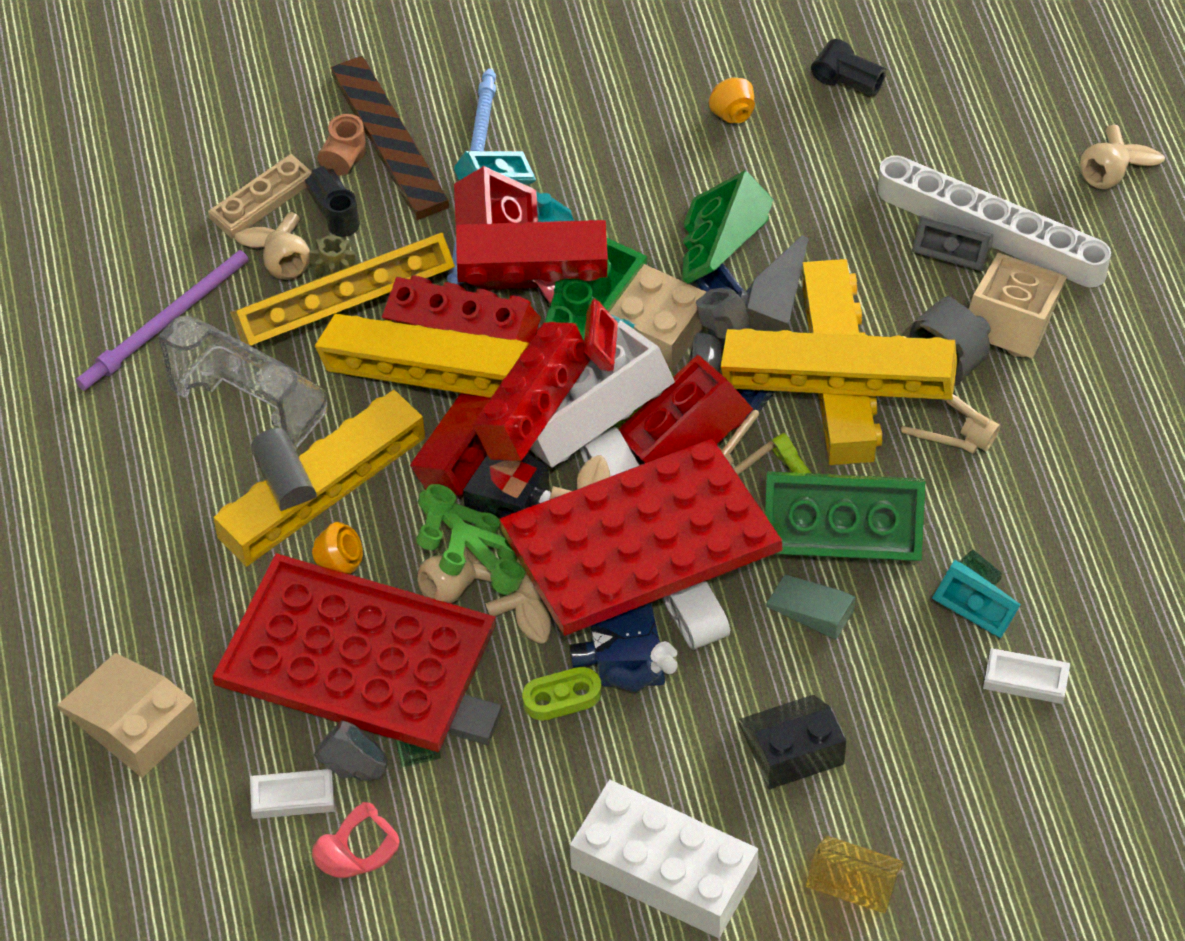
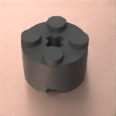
[903,296,991,386]

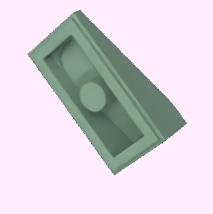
[766,575,856,640]

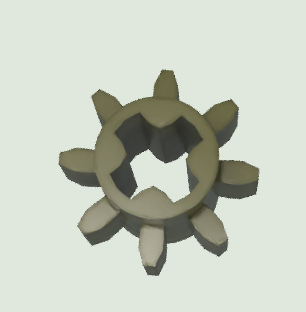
[309,235,355,277]

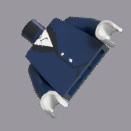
[569,602,677,692]

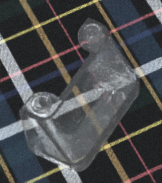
[158,316,328,450]

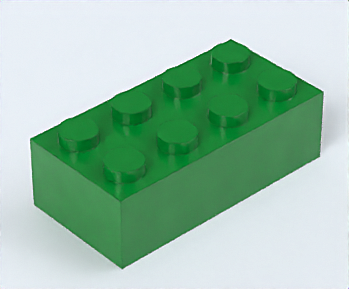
[765,471,926,561]

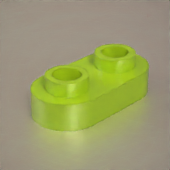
[522,667,601,721]

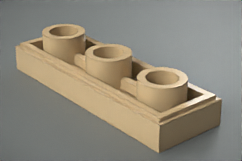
[208,154,312,239]

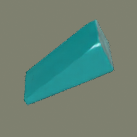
[454,151,536,185]
[932,560,1021,638]

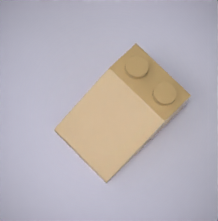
[969,253,1067,358]
[57,653,200,778]

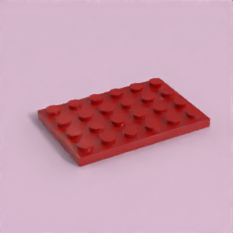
[499,438,782,636]
[213,553,496,752]

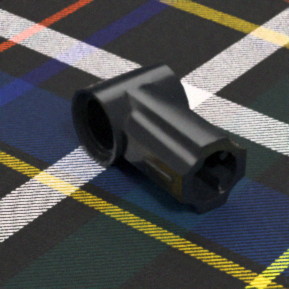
[811,39,887,96]
[305,166,360,237]

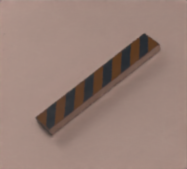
[331,55,449,220]

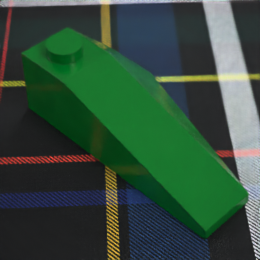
[683,170,774,284]
[545,238,647,340]

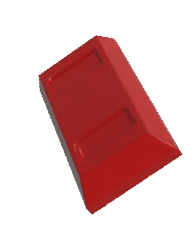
[583,299,618,372]

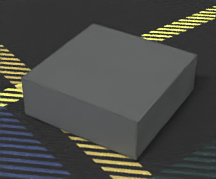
[450,695,502,745]

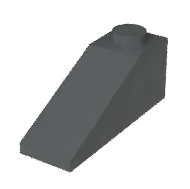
[738,235,808,332]

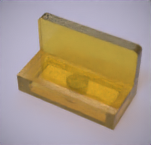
[805,836,904,914]

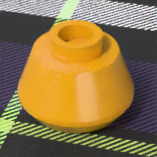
[709,77,755,123]
[312,522,363,574]

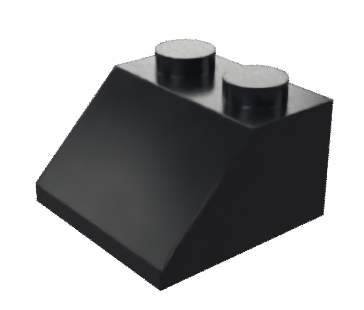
[738,694,847,790]

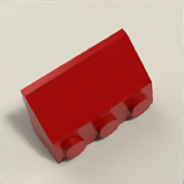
[454,166,539,290]
[618,354,753,464]

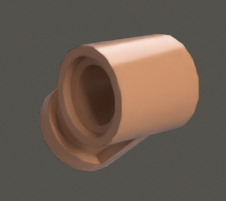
[317,114,366,175]

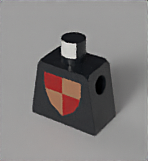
[463,453,551,519]

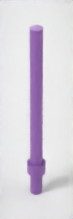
[75,250,249,391]

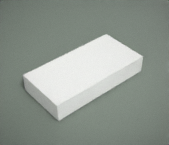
[983,648,1070,704]
[250,769,335,819]

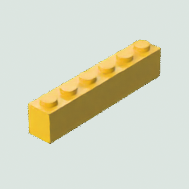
[230,233,455,347]
[801,259,882,465]
[315,314,528,398]
[721,328,957,400]
[213,389,425,567]

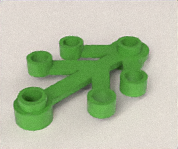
[416,484,526,595]

